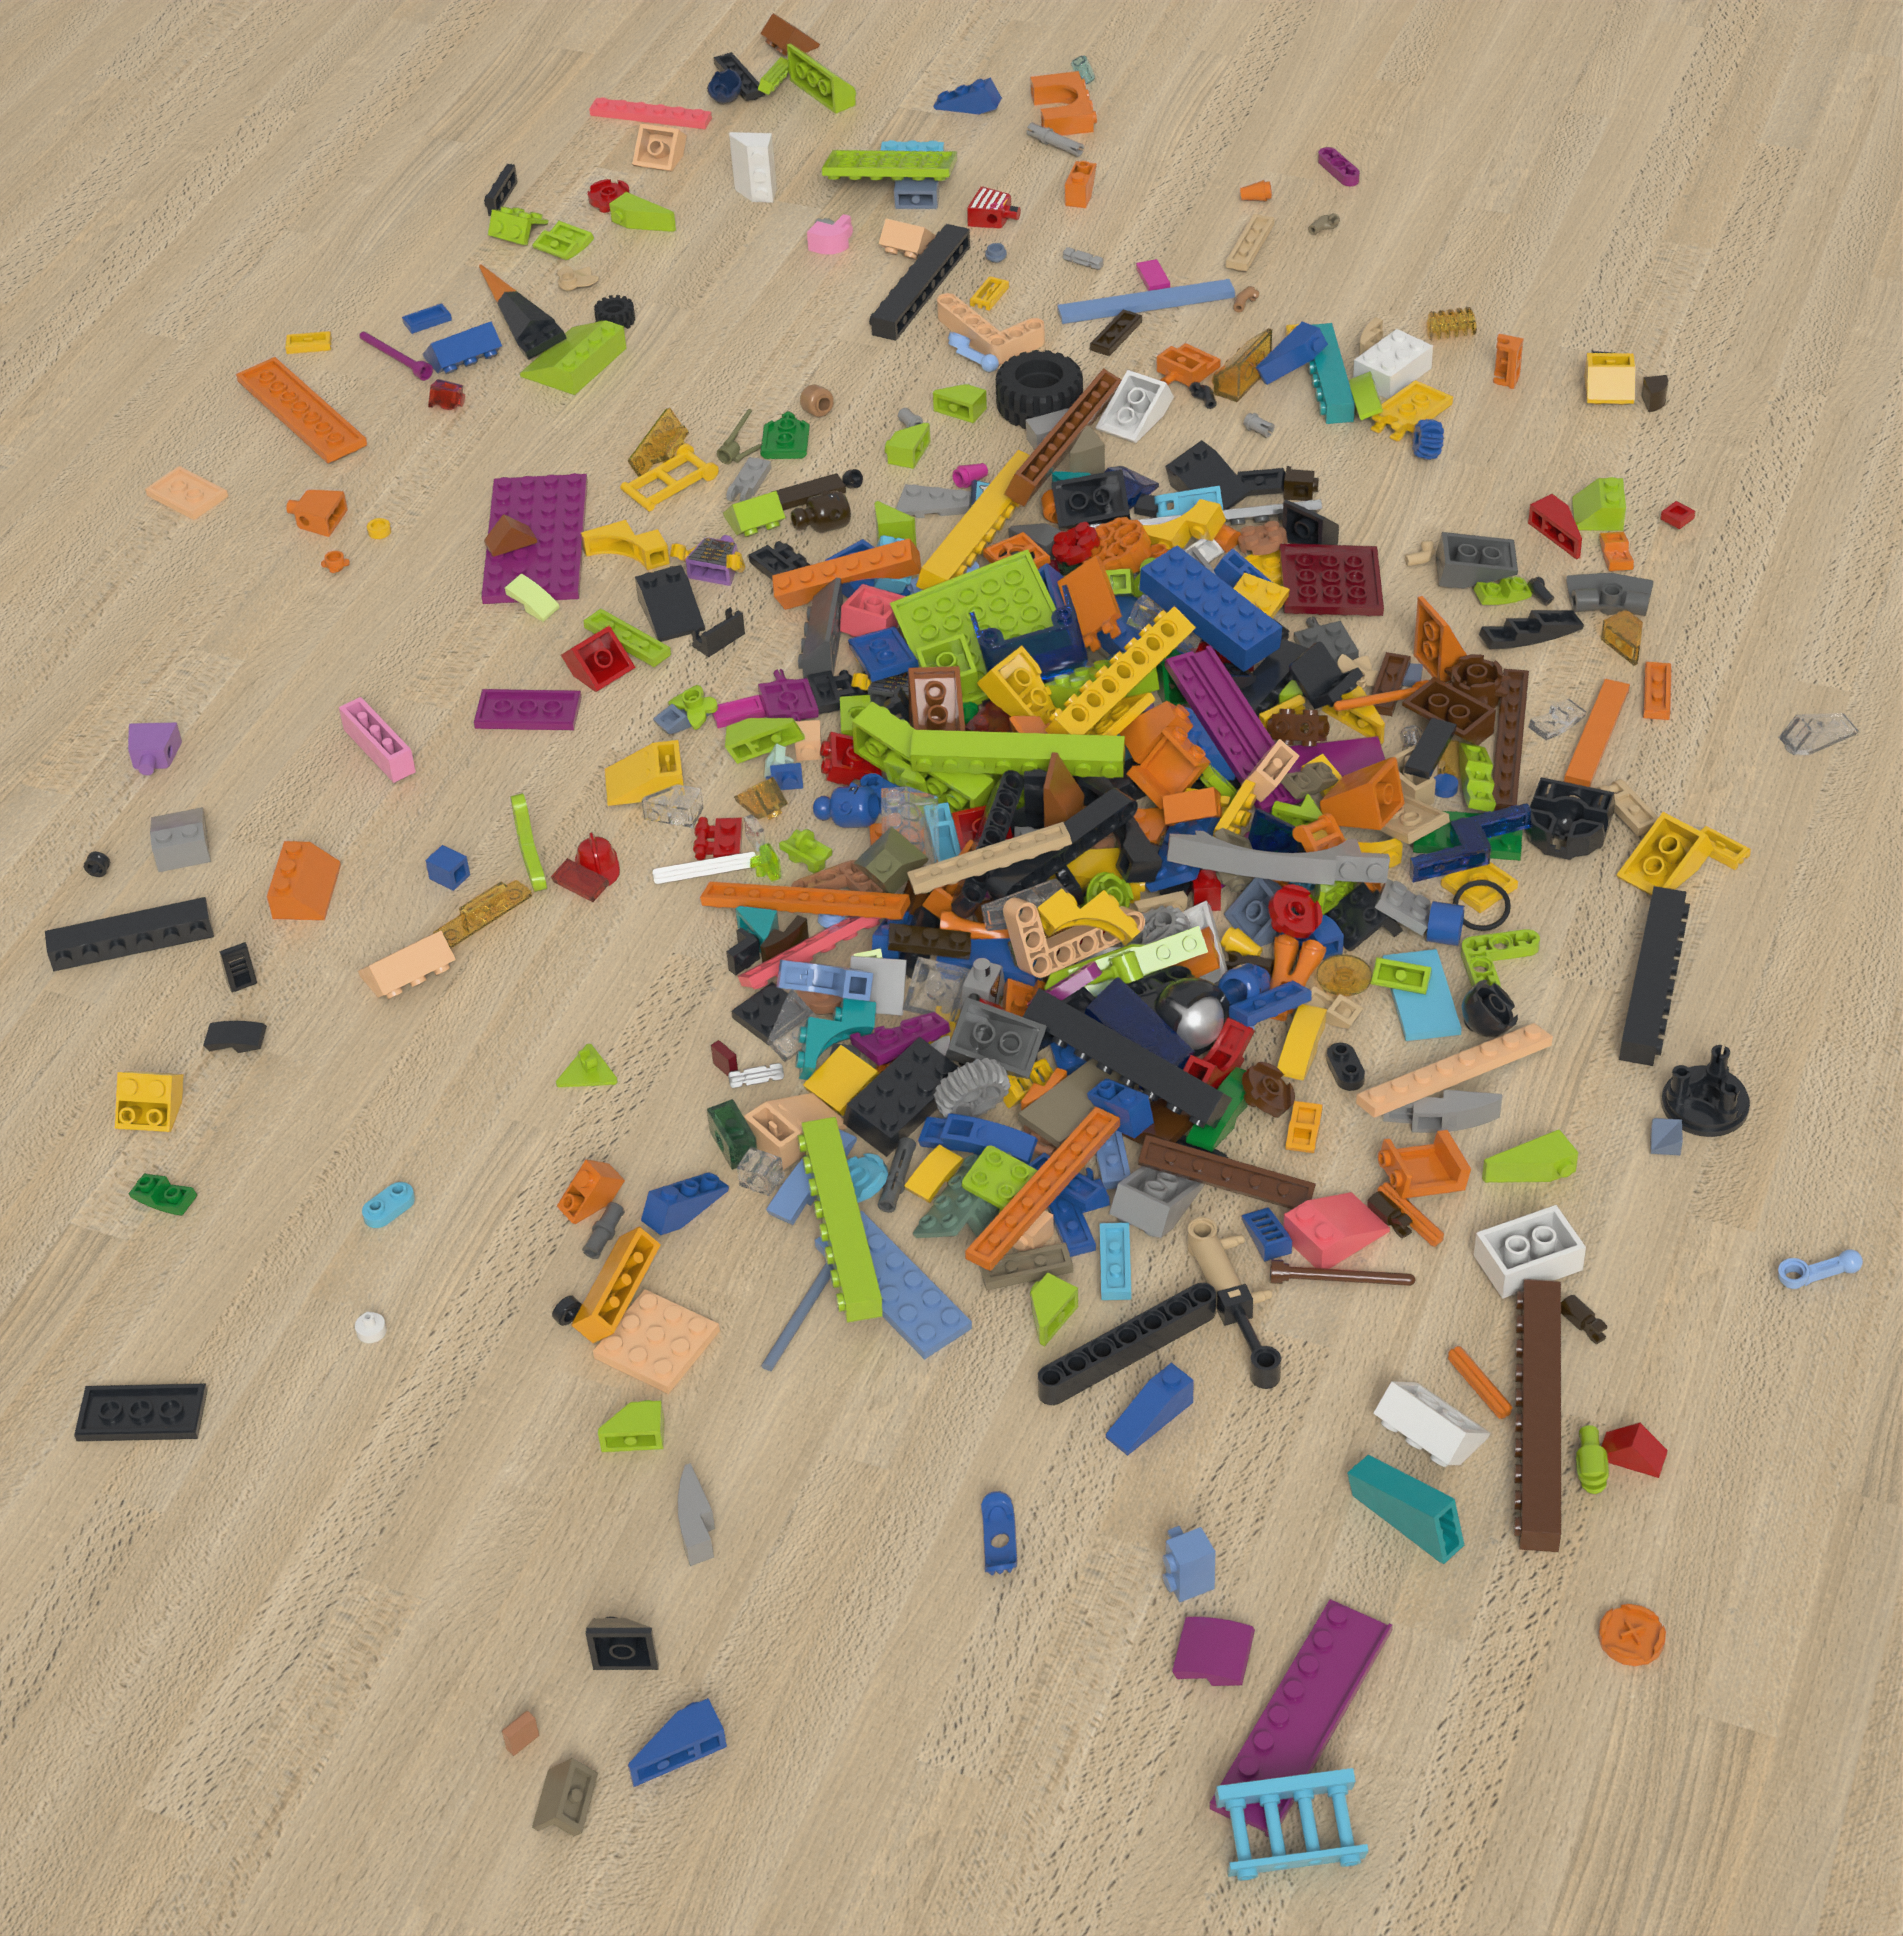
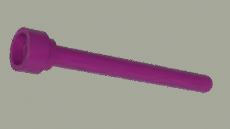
[359,331,433,381]

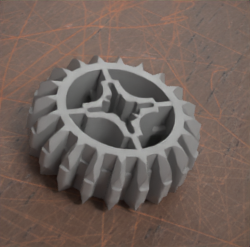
[1120,905,1192,947]
[934,1058,1011,1118]

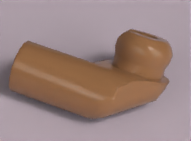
[1233,286,1259,312]

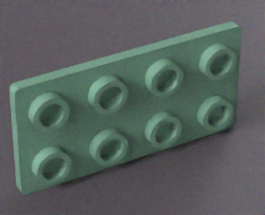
[913,1152,1013,1238]

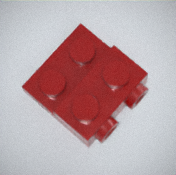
[820,732,882,786]

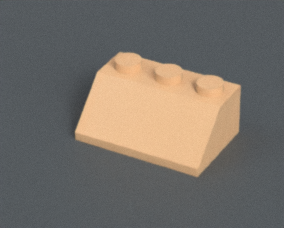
[357,931,456,999]

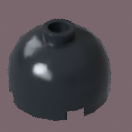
[1461,980,1518,1037]

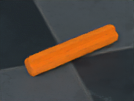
[1377,1182,1444,1246]
[1448,1346,1512,1419]

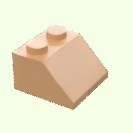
[632,123,687,171]
[879,219,936,259]

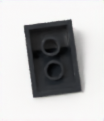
[1165,440,1251,510]
[1051,469,1131,529]
[635,565,705,642]

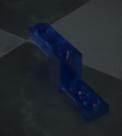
[1409,803,1531,883]

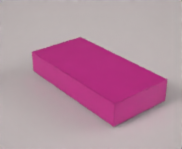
[1136,259,1170,291]
[712,695,766,729]

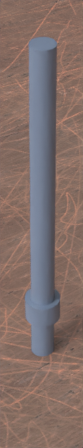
[761,1258,834,1371]

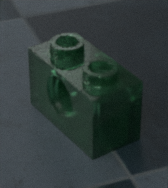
[707,1099,758,1170]

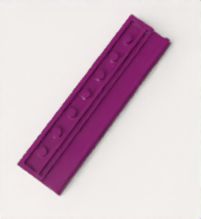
[1164,645,1305,815]
[1210,1599,1393,1838]

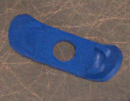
[981,1491,1018,1575]

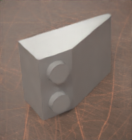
[150,807,211,872]
[1109,1166,1205,1238]

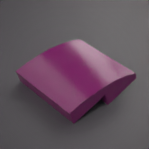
[1172,1617,1255,1686]

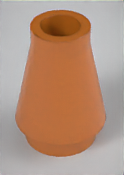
[1240,180,1272,201]

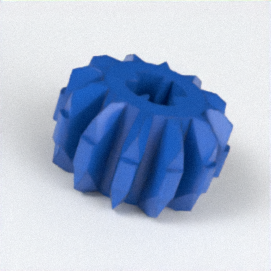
[1412,419,1444,460]

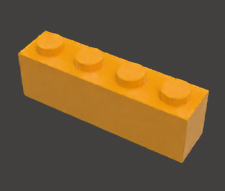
[571,1226,661,1343]

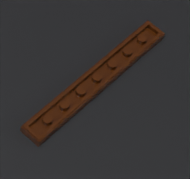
[1492,669,1529,814]

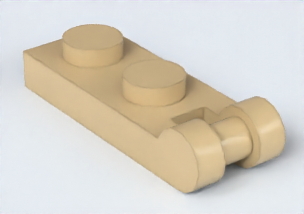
[1596,779,1659,836]

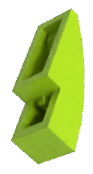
[1349,371,1383,420]

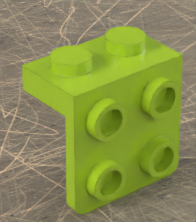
[488,207,549,245]
[961,1145,1038,1213]

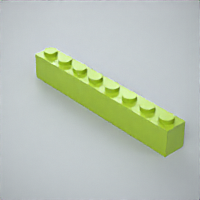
[910,730,1125,778]
[797,1117,883,1323]

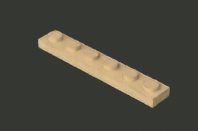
[907,822,1072,895]

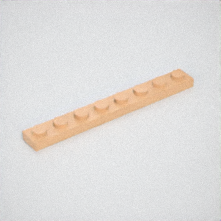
[1356,1023,1553,1118]

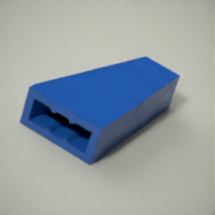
[936,938,1048,987]

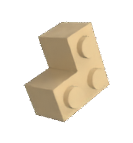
[1393,744,1438,805]

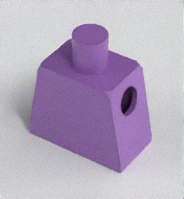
[128,722,182,775]

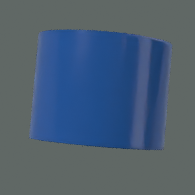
[1427,901,1465,946]

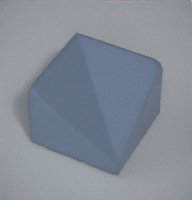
[1650,1118,1683,1155]

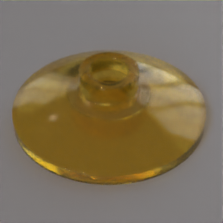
[1317,954,1372,996]

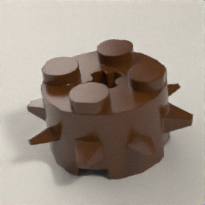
[1445,654,1511,709]

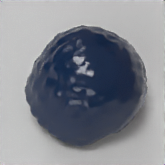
[707,69,742,104]

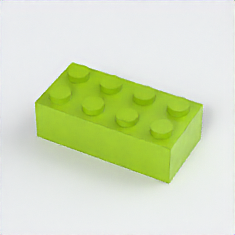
[1045,653,1160,711]

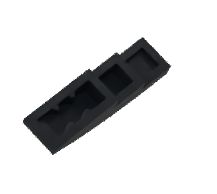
[1479,610,1584,649]

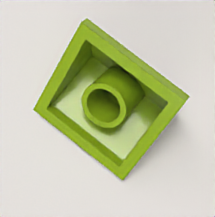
[874,501,917,547]

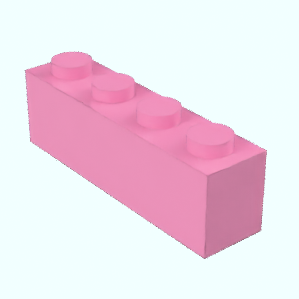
[339,697,416,783]

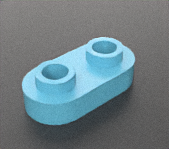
[362,1182,415,1228]

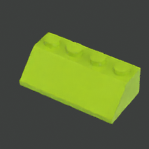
[787,44,856,114]

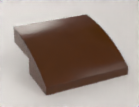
[1122,1099,1194,1145]

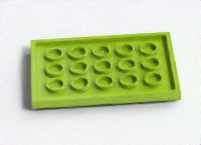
[822,150,957,181]

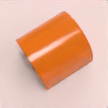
[1214,524,1241,553]

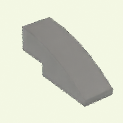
[678,1463,715,1566]

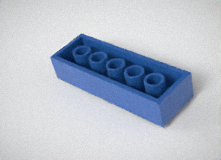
[1139,545,1282,672]

